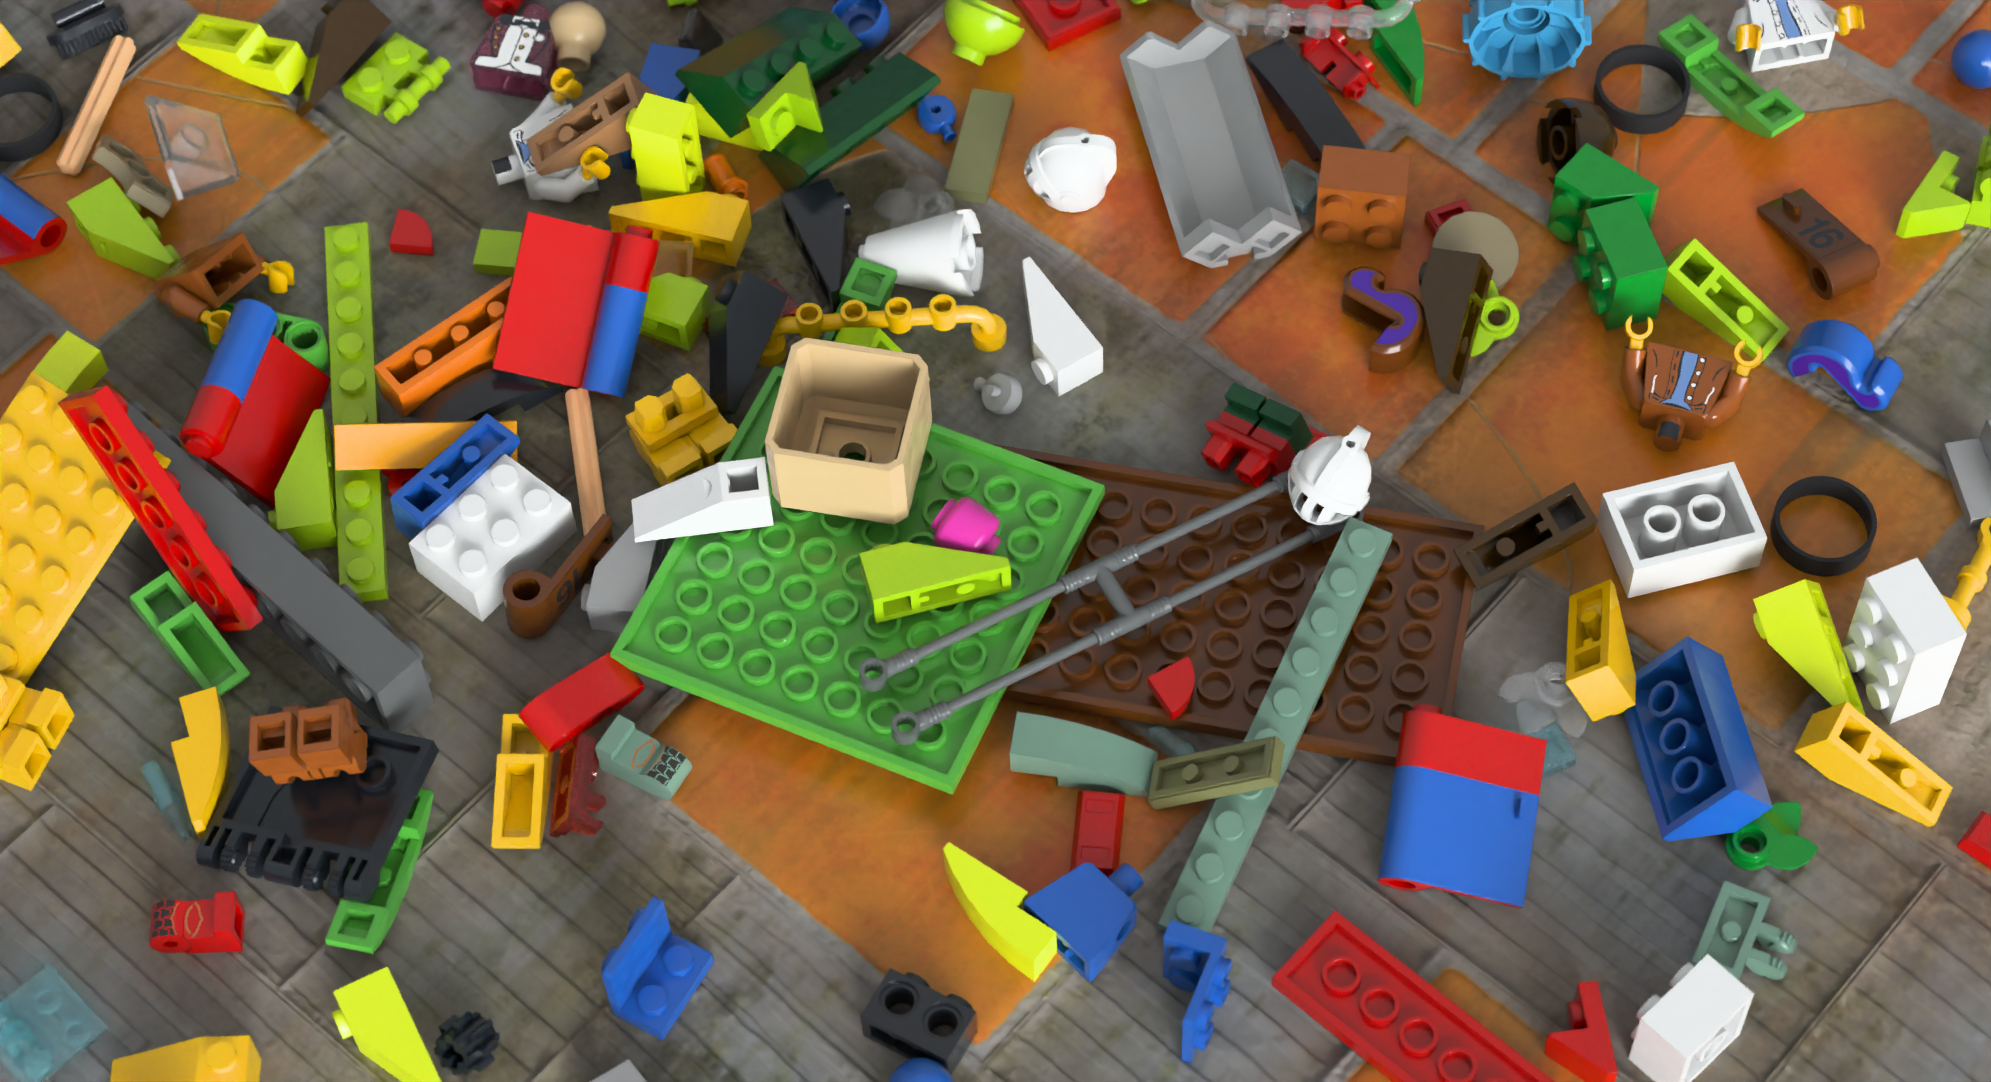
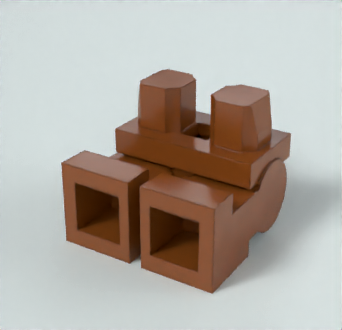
[249,698,368,785]

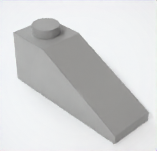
[581,523,667,633]

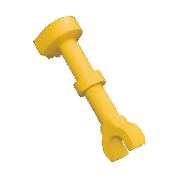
[1941,517,1991,631]

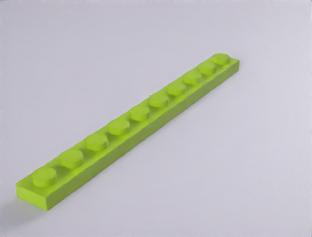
[324,222,389,602]

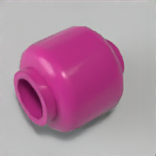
[930,496,1002,555]

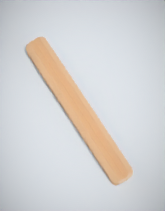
[56,35,136,176]
[565,387,606,536]

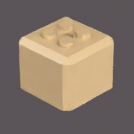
[765,337,932,525]

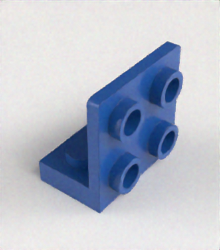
[601,896,714,1041]
[1163,919,1232,1063]

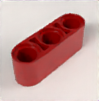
[518,651,646,753]

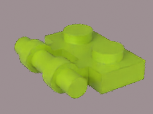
[341,32,451,124]

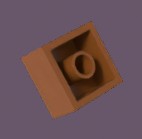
[1314,145,1411,249]

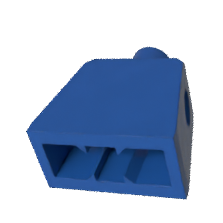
[1024,862,1143,983]

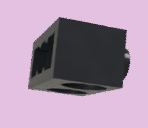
[860,968,978,1075]

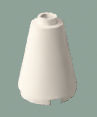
[858,209,983,297]

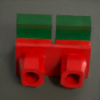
[1200,383,1313,488]

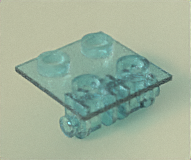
[0,964,109,1082]

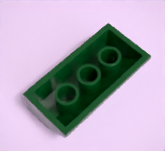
[675,7,862,138]
[758,52,942,193]

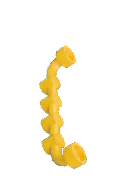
[758,294,1007,367]

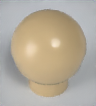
[548,1,606,72]

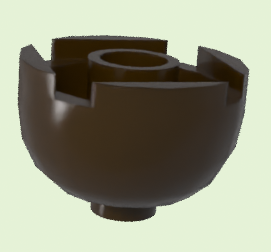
[1537,98,1618,184]

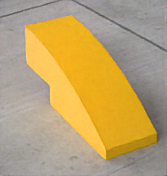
[171,686,231,841]
[491,714,554,849]

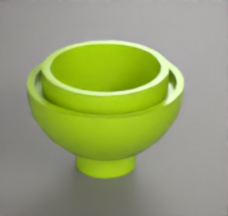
[944,0,1025,66]

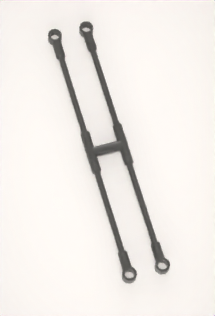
[859,470,1364,745]

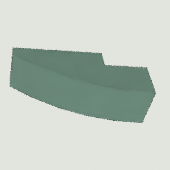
[1009,711,1158,797]

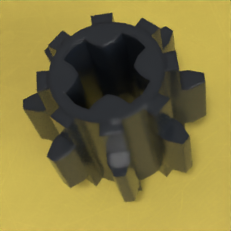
[434,1011,500,1076]

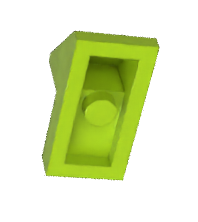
[746,61,823,152]
[1895,150,1971,238]

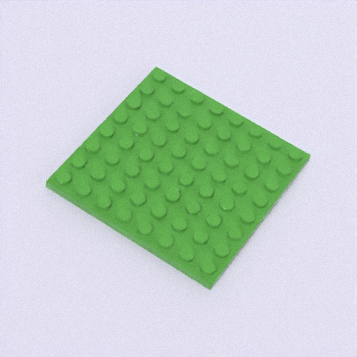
[610,366,1105,795]

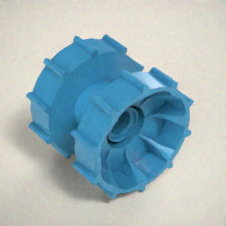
[1462,0,1592,81]

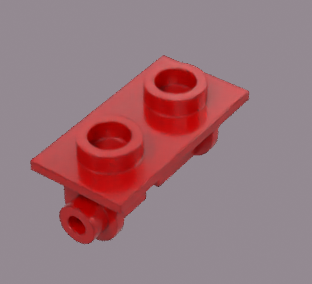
[1299,19,1380,100]

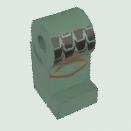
[595,714,693,800]

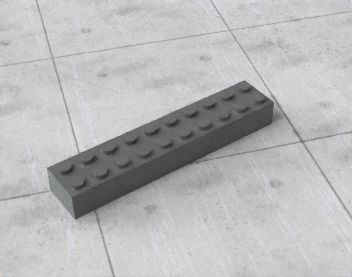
[121,396,435,733]

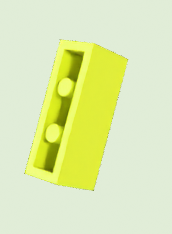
[626,92,707,201]

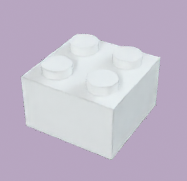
[1628,954,1754,1082]

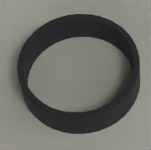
[1593,44,1691,135]
[0,73,63,162]
[1770,476,1877,577]

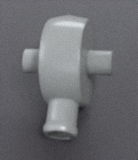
[973,373,1023,415]

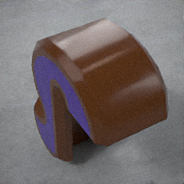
[1341,267,1426,374]

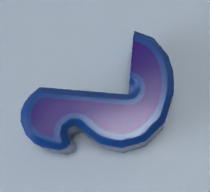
[1786,319,1903,411]

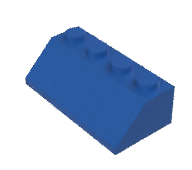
[1624,636,1773,841]

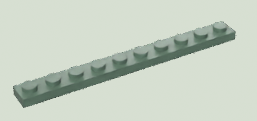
[1158,516,1393,933]

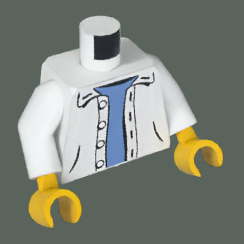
[1727,0,1865,72]
[491,68,610,203]

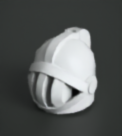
[1024,127,1117,213]
[1288,425,1371,525]

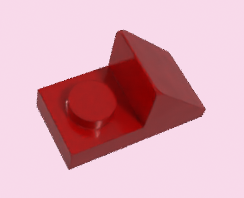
[1544,980,1618,1082]

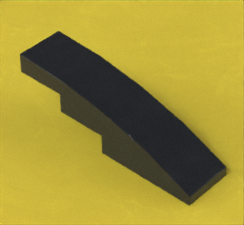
[1245,38,1366,162]

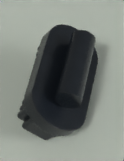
[46,0,128,59]

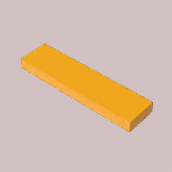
[334,420,518,470]

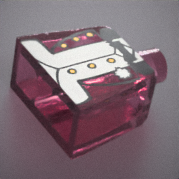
[469,4,558,101]

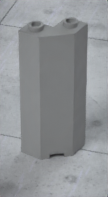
[1119,20,1302,268]

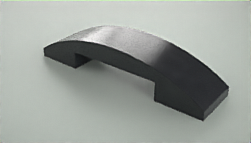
[400,367,563,422]

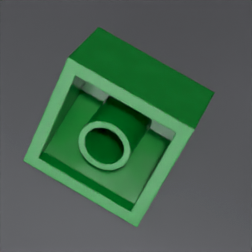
[1547,143,1660,247]

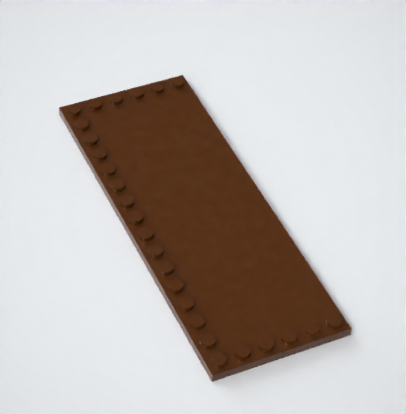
[989,443,1484,767]

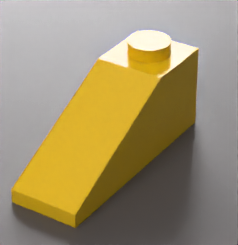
[608,191,752,267]
[1566,579,1636,722]
[1794,701,1953,827]
[110,1035,261,1082]

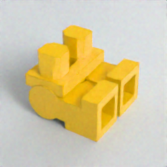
[625,373,738,487]
[0,673,75,791]

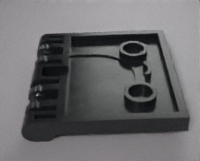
[196,706,439,904]

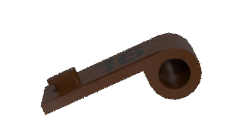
[1757,188,1880,300]
[503,514,615,639]

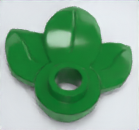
[1725,802,1818,870]

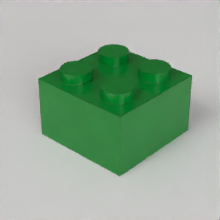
[1573,197,1668,331]

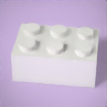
[408,454,577,622]
[1597,461,1767,598]
[1842,558,1967,724]

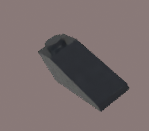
[780,178,851,314]
[709,270,789,416]

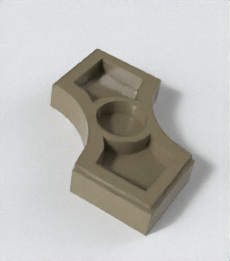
[92,134,174,218]

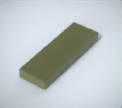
[944,88,1014,204]
[1147,736,1284,810]

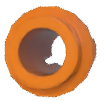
[703,153,748,200]

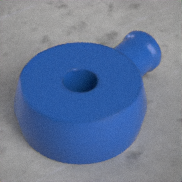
[916,95,957,142]

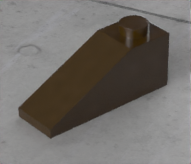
[295,0,392,118]
[1418,247,1493,394]
[1453,482,1598,591]

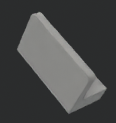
[1941,419,1991,529]

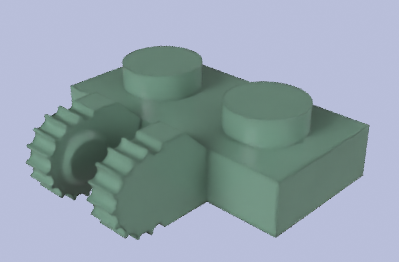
[1691,880,1797,980]

